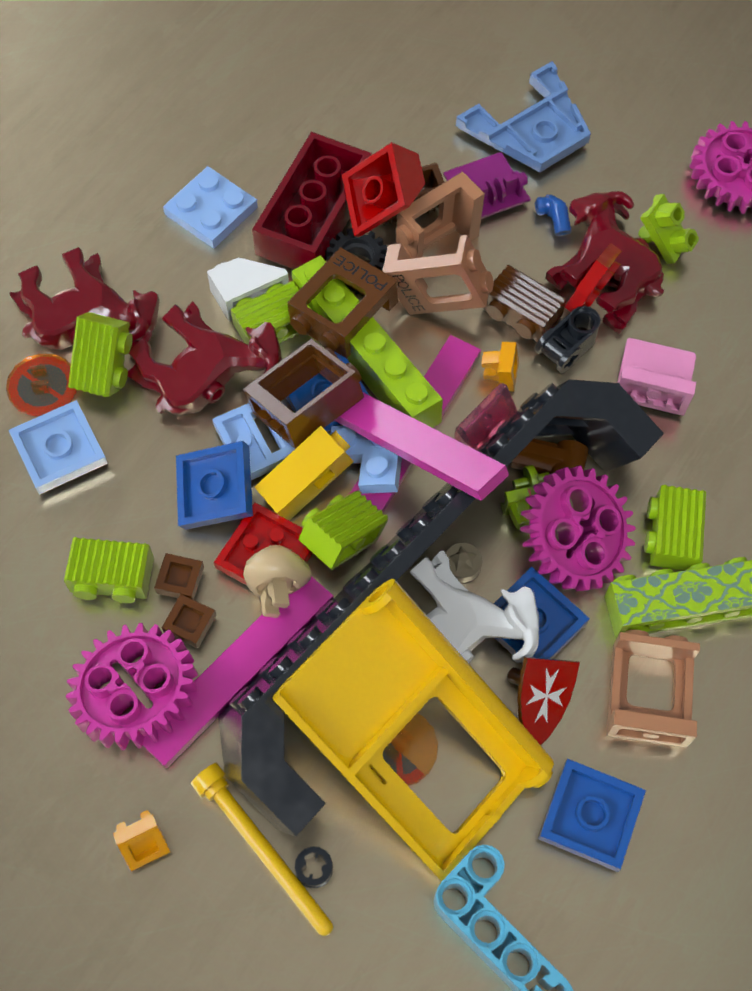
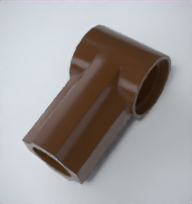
[511,438,589,474]

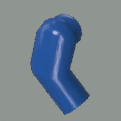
[535,194,571,236]

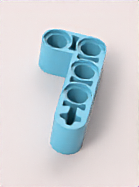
[434,844,573,991]

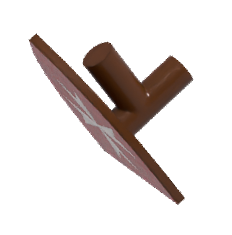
[507,657,580,745]

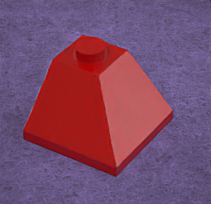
[342,142,425,238]

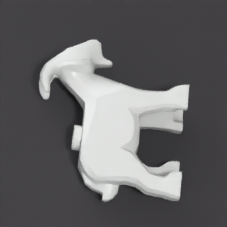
[410,550,539,663]

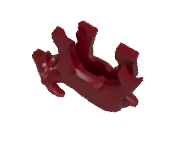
[545,191,664,334]
[9,247,160,350]
[127,301,282,415]

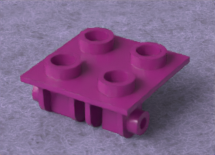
[443,152,531,219]

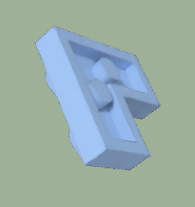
[330,426,402,494]

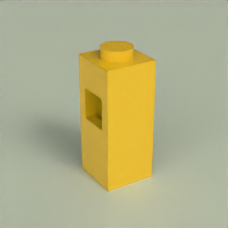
[254,426,354,521]

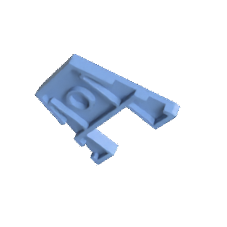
[456,61,591,172]

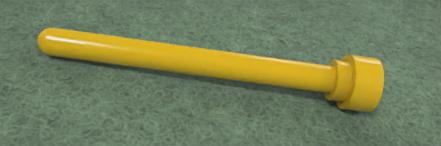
[191,763,333,936]

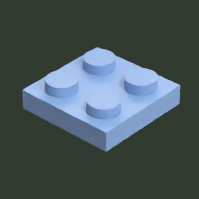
[163,166,258,249]
[8,400,108,495]

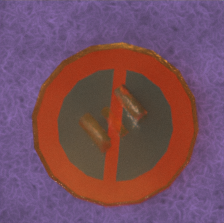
[6,354,77,417]
[369,713,438,786]

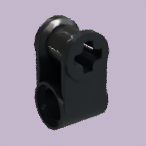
[535,306,601,373]

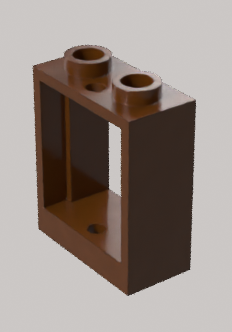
[243,339,364,449]

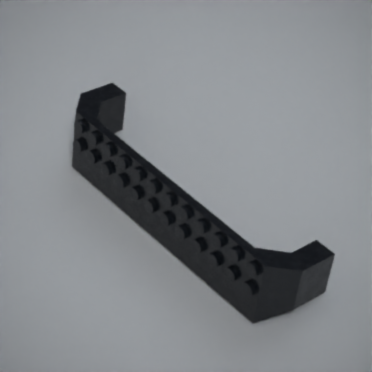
[218,379,664,836]

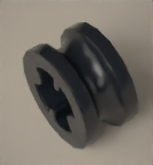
[295,847,333,889]

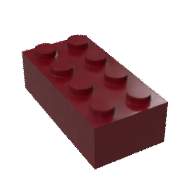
[252,132,372,269]

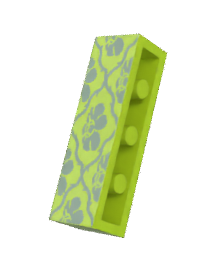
[604,557,752,639]

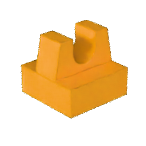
[481,342,519,392]
[113,810,170,872]

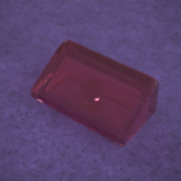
[454,383,517,450]

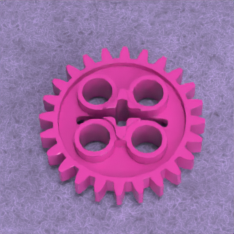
[690,121,752,214]
[520,466,636,592]
[66,623,198,750]

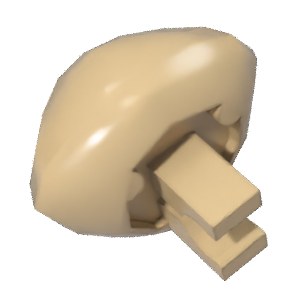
[243,545,311,618]

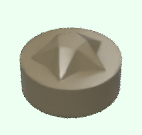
[445,542,482,583]

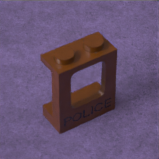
[287,247,398,359]

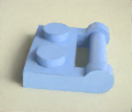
[212,403,295,480]

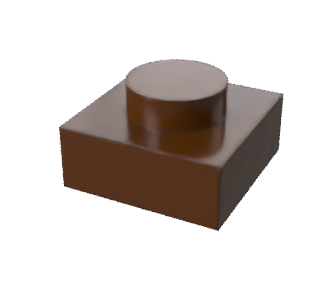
[154,553,204,600]
[161,594,216,648]

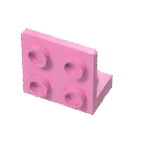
[617,338,696,416]

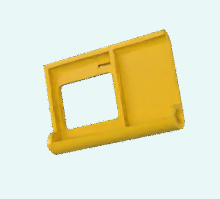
[273,579,554,881]

